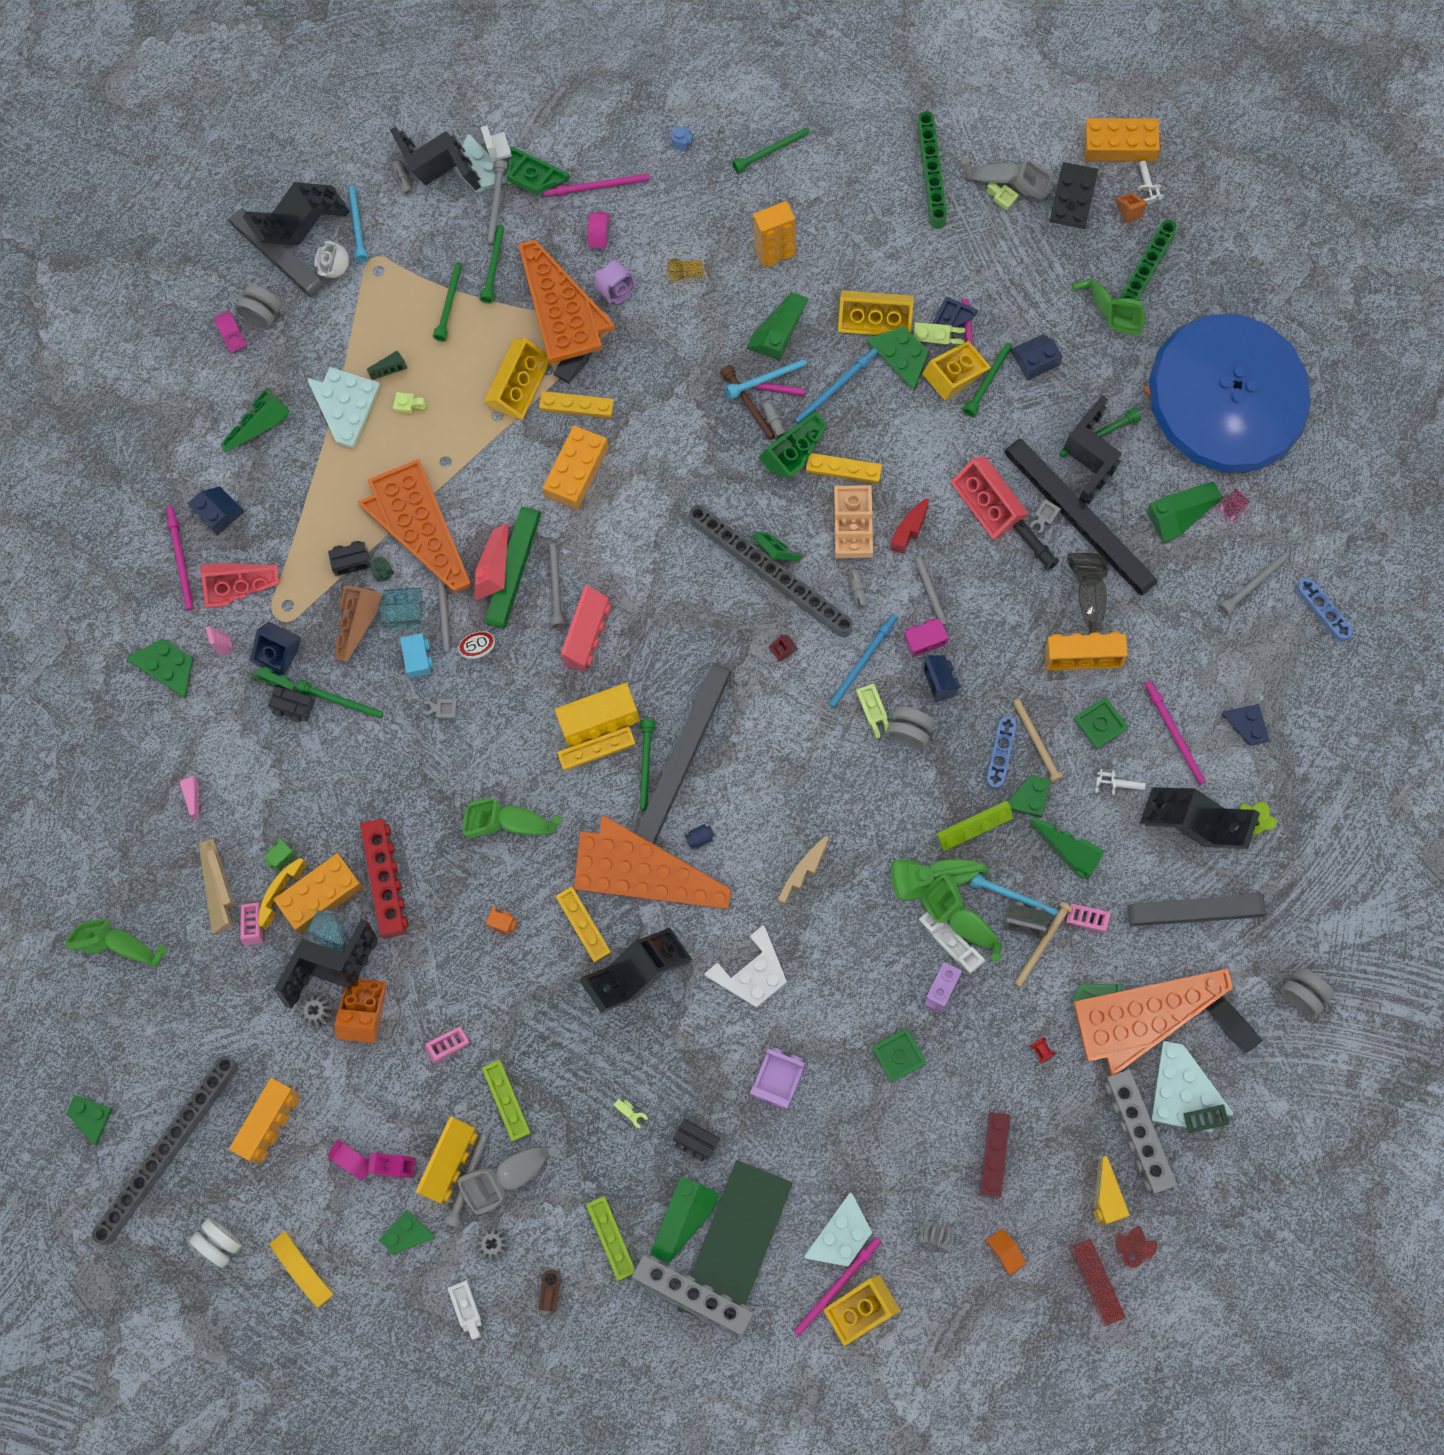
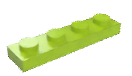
[937,800,1014,851]
[482,1060,531,1142]
[586,1196,635,1281]

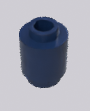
[685,824,715,850]

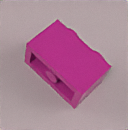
[904,618,949,658]

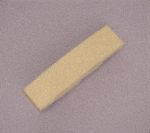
[778,836,829,907]

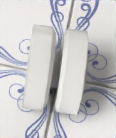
[189,1217,242,1268]

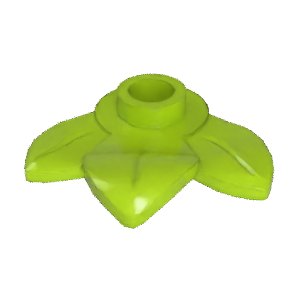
[1240,802,1277,835]

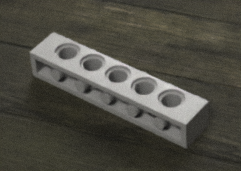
[1104,1069,1177,1195]
[632,1255,753,1340]

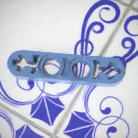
[1297,578,1353,641]
[987,716,1016,790]

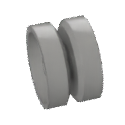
[235,284,282,328]
[886,707,935,749]
[1281,967,1335,1018]

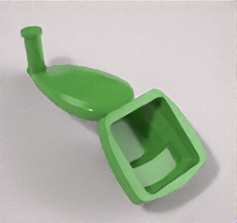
[1072,278,1145,335]
[463,798,562,838]
[891,859,989,901]
[921,874,1002,961]
[65,919,167,967]

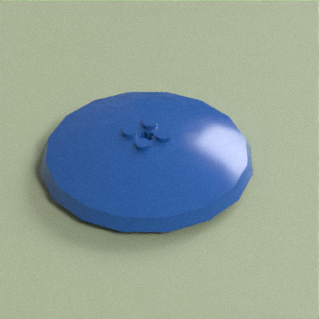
[1149,314,1311,472]

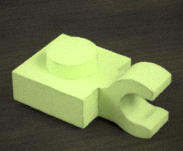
[986,183,1019,211]
[393,392,427,413]
[614,1099,648,1129]

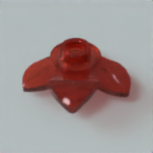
[1115,1226,1157,1268]

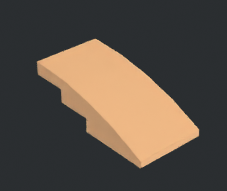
[834,485,873,558]

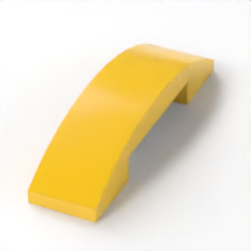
[258,858,308,930]
[269,1231,334,1308]

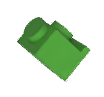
[264,838,296,871]

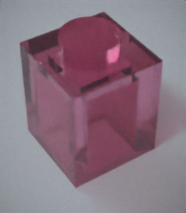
[1219,489,1250,522]

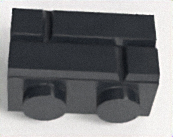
[328,541,372,576]
[268,686,315,723]
[673,1118,720,1162]

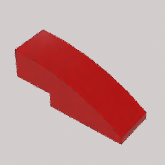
[890,498,929,554]

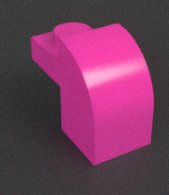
[588,211,610,248]
[213,309,247,353]
[327,1139,369,1181]
[368,1152,416,1178]

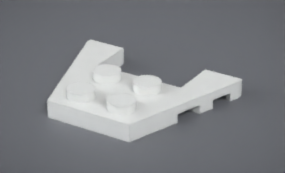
[704,925,787,1008]

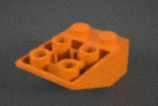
[334,979,387,1043]

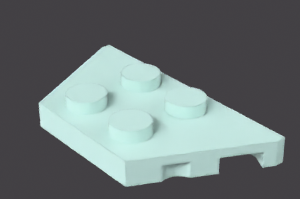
[453,134,511,192]
[804,1193,872,1267]

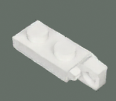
[448,1280,482,1340]

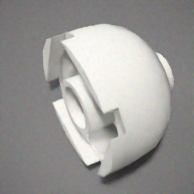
[314,241,349,278]

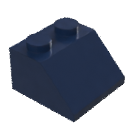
[1010,334,1062,380]
[187,486,245,536]
[250,622,301,676]
[923,655,960,702]

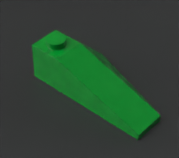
[747,292,808,361]
[220,387,290,452]
[758,411,827,478]
[650,1176,720,1263]

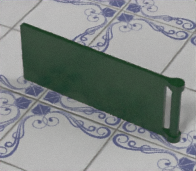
[677,1160,792,1318]

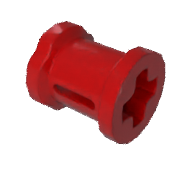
[1030,1037,1056,1064]

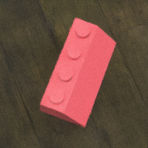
[951,456,1029,540]
[561,585,611,672]

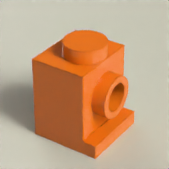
[486,906,518,936]

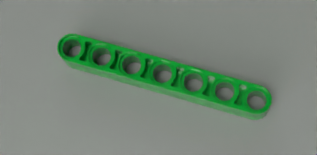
[917,111,947,229]
[1119,220,1177,301]
[485,506,541,629]

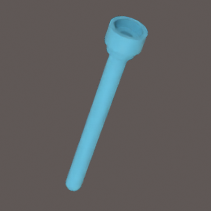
[348,185,369,263]
[725,359,807,400]
[970,873,1059,917]

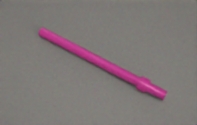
[543,174,649,197]
[166,506,194,611]
[1145,681,1206,785]
[793,1237,882,1336]

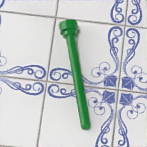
[732,128,809,174]
[479,225,504,304]
[433,262,462,342]
[962,343,1012,417]
[1060,407,1141,457]
[296,679,383,718]
[640,719,655,811]

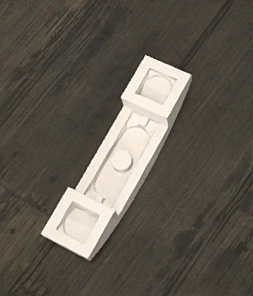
[919,912,985,974]

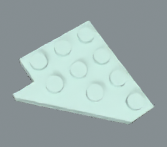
[308,367,381,449]
[1151,1041,1233,1133]

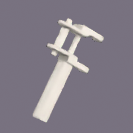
[1137,161,1164,205]
[1095,769,1146,795]

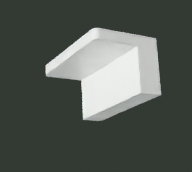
[481,125,512,162]

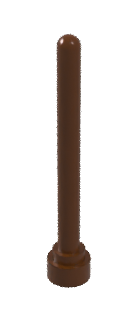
[720,365,775,439]

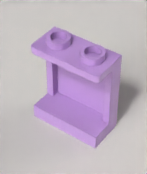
[924,962,962,1014]
[750,1047,805,1111]

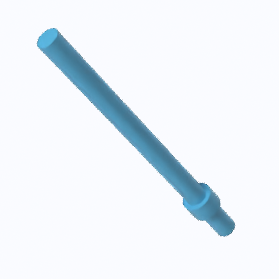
[794,348,878,424]
[828,613,898,708]

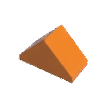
[1115,193,1146,223]
[986,1229,1026,1275]

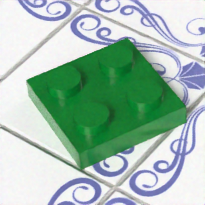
[1074,697,1129,750]
[872,1028,927,1083]

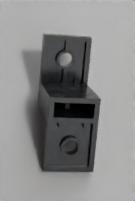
[390,126,482,190]
[1049,162,1098,229]
[242,182,350,245]
[1063,395,1122,504]
[1140,787,1260,849]
[274,919,378,1009]
[579,928,692,1013]

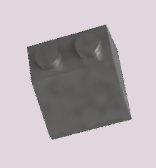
[1003,901,1049,939]

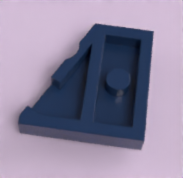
[932,296,978,333]
[1222,704,1269,746]

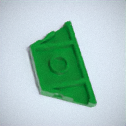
[507,146,570,195]
[866,326,929,390]
[126,638,194,698]

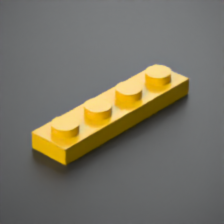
[539,391,614,419]
[806,453,882,484]
[557,726,636,771]
[555,886,612,963]

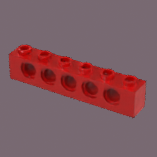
[360,818,409,939]

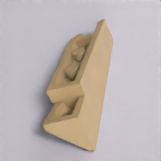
[199,838,235,934]

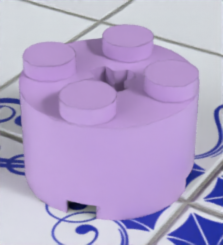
[594,260,636,304]

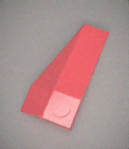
[474,524,509,600]
[200,563,279,608]

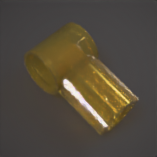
[667,258,703,282]

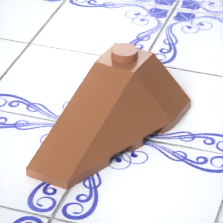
[335,585,382,662]

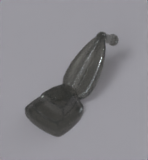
[1066,553,1109,634]

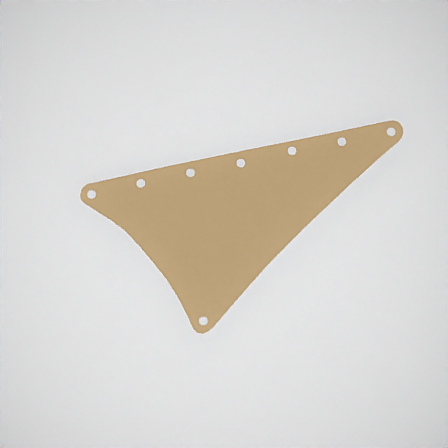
[271,256,610,623]

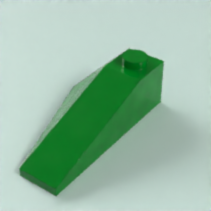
[1147,481,1222,544]
[1030,816,1104,880]

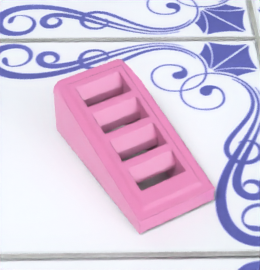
[206,626,233,656]
[179,776,199,820]
[240,902,263,946]
[1066,903,1111,934]
[425,1026,470,1065]

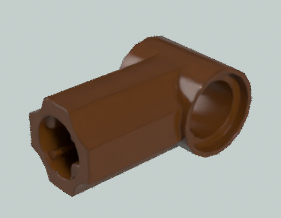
[538,1270,562,1312]

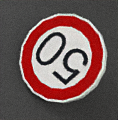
[458,631,495,659]

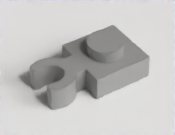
[1030,499,1061,535]
[423,699,457,720]

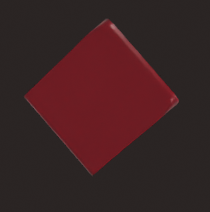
[769,635,798,661]

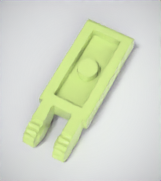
[914,322,965,344]
[856,683,889,739]

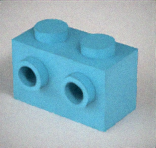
[400,633,434,679]

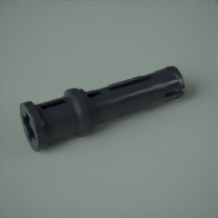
[1013,520,1059,571]

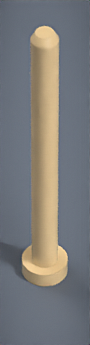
[1013,699,1064,783]
[1015,902,1073,987]

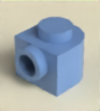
[671,127,693,151]

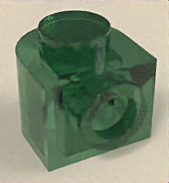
[370,557,394,583]

